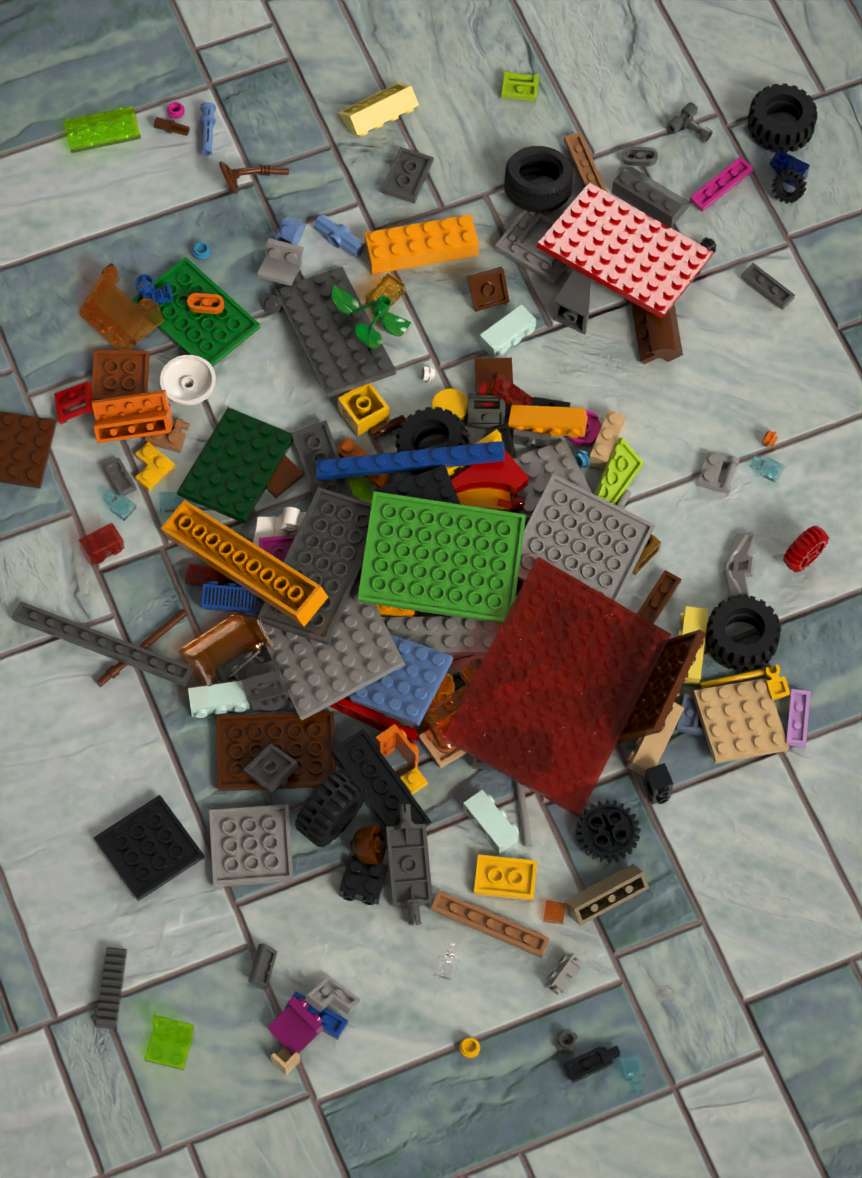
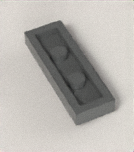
[741,263,795,310]

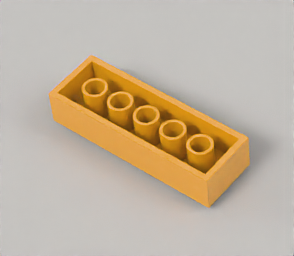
[364,214,479,275]

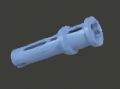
[200,102,216,156]

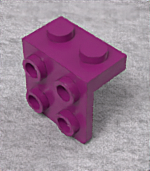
[268,996,325,1055]

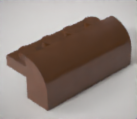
[631,302,683,364]

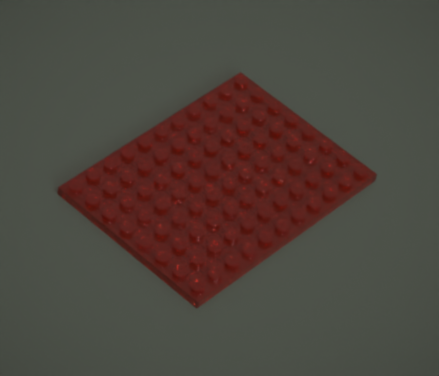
[442,557,671,817]

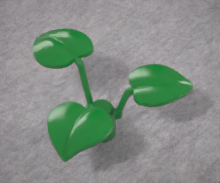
[331,285,411,349]

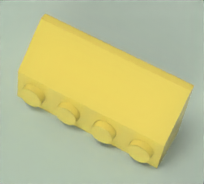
[338,83,419,136]

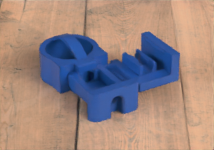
[136,274,173,312]

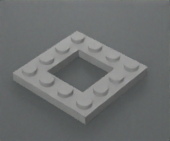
[495,209,570,285]

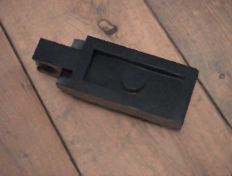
[563,1045,621,1084]

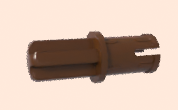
[154,117,190,136]
[370,415,406,440]

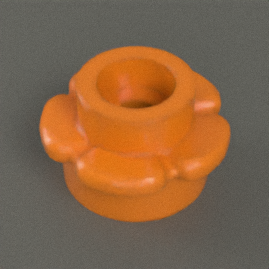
[762,430,778,447]

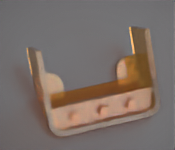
[179,612,273,687]

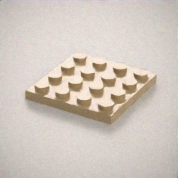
[692,678,789,764]

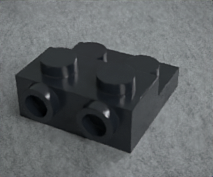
[339,857,387,905]

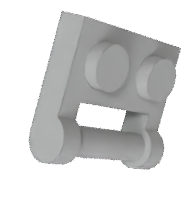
[697,451,739,494]

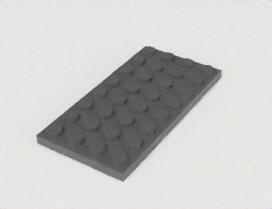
[274,267,396,398]
[257,487,371,645]

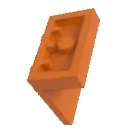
[376,724,419,769]

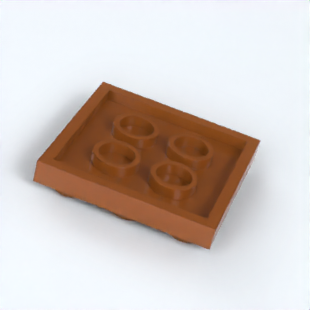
[91,350,150,401]

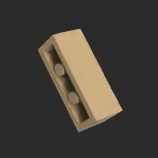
[589,410,626,471]

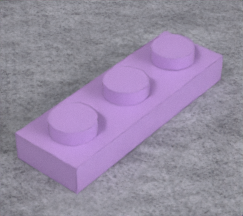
[786,689,811,748]

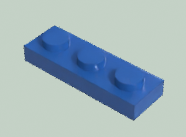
[285,991,348,1040]

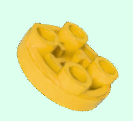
[432,388,468,422]

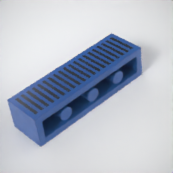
[201,581,265,614]

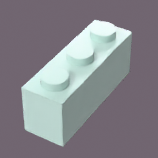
[479,305,536,358]
[188,681,250,718]
[463,790,519,854]

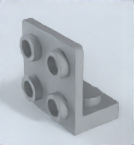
[257,238,304,286]

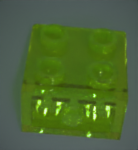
[144,1015,195,1070]

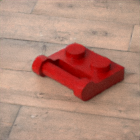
[54,381,93,424]

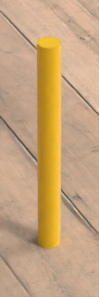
[699,665,775,689]

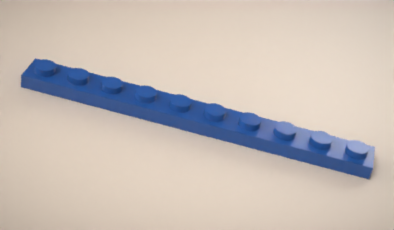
[316,441,505,481]

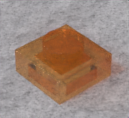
[543,900,566,924]

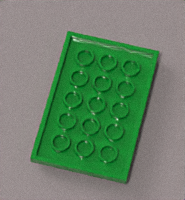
[131,257,260,367]

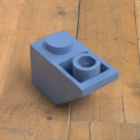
[275,216,307,245]

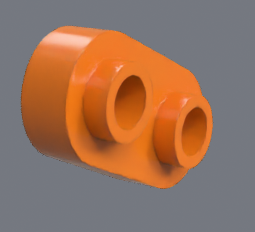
[187,293,224,314]

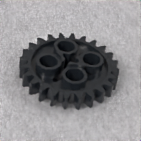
[576,799,641,863]

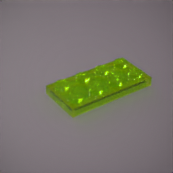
[63,106,141,153]

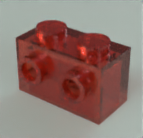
[79,523,125,566]

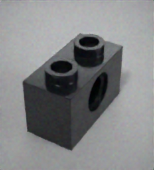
[643,763,674,805]

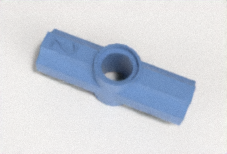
[314,214,365,257]

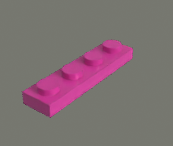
[689,157,753,212]

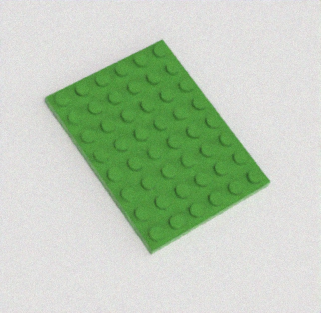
[357,491,526,625]

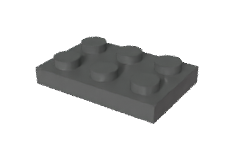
[381,147,434,204]

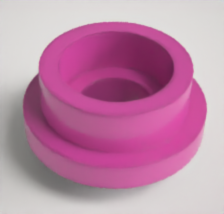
[167,102,185,119]

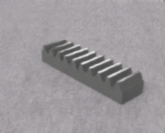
[96,947,128,1030]

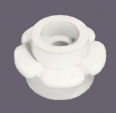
[421,365,435,383]

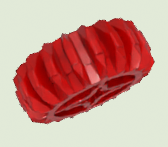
[783,525,829,572]

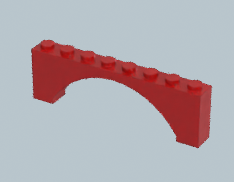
[451,450,529,496]

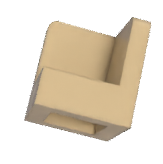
[270,1047,300,1075]

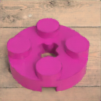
[565,410,602,447]

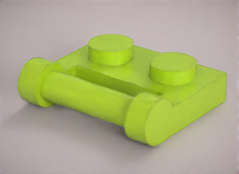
[501,70,540,102]

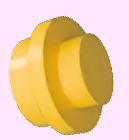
[460,1037,480,1058]

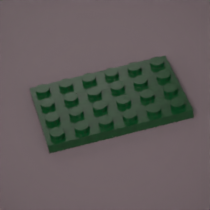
[177,407,294,524]

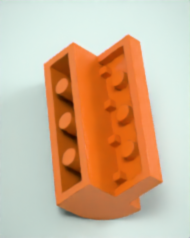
[91,390,173,444]

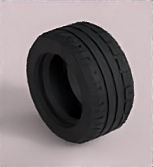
[504,146,574,213]

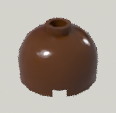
[350,825,385,865]

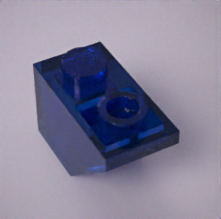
[770,149,810,187]

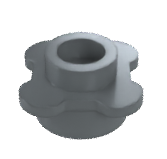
[556,1031,578,1052]

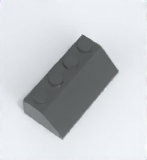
[611,167,691,228]

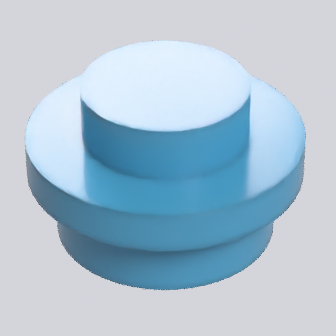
[192,242,211,260]
[573,449,590,468]

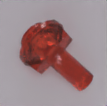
[497,493,525,511]

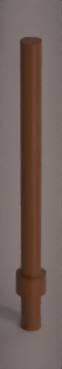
[96,609,188,687]

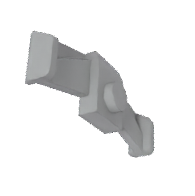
[724,532,756,598]

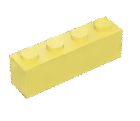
[678,606,709,687]

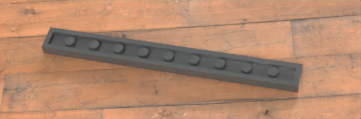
[12,602,194,687]

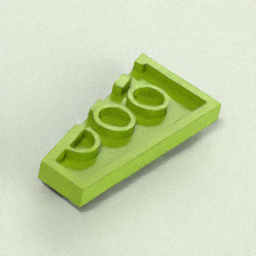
[594,438,644,505]

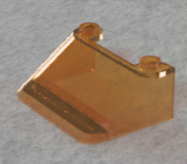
[79,263,164,350]

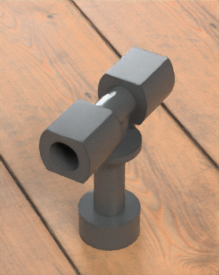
[667,102,713,143]

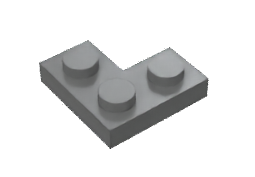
[304,976,361,1014]

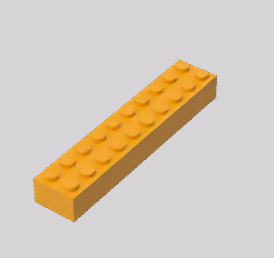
[160,500,328,627]

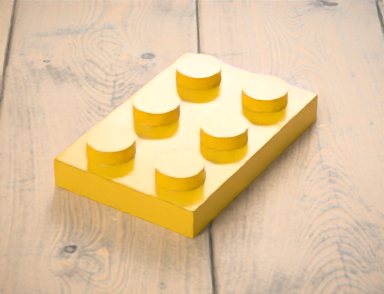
[474,854,538,901]

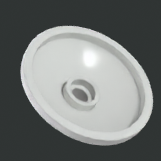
[160,355,216,406]

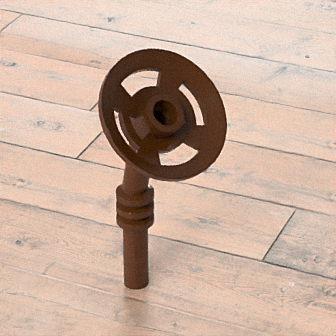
[219,161,289,194]

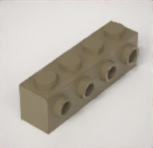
[565,864,649,926]

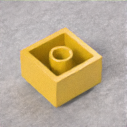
[338,383,389,436]

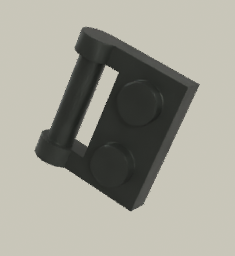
[467,393,506,428]

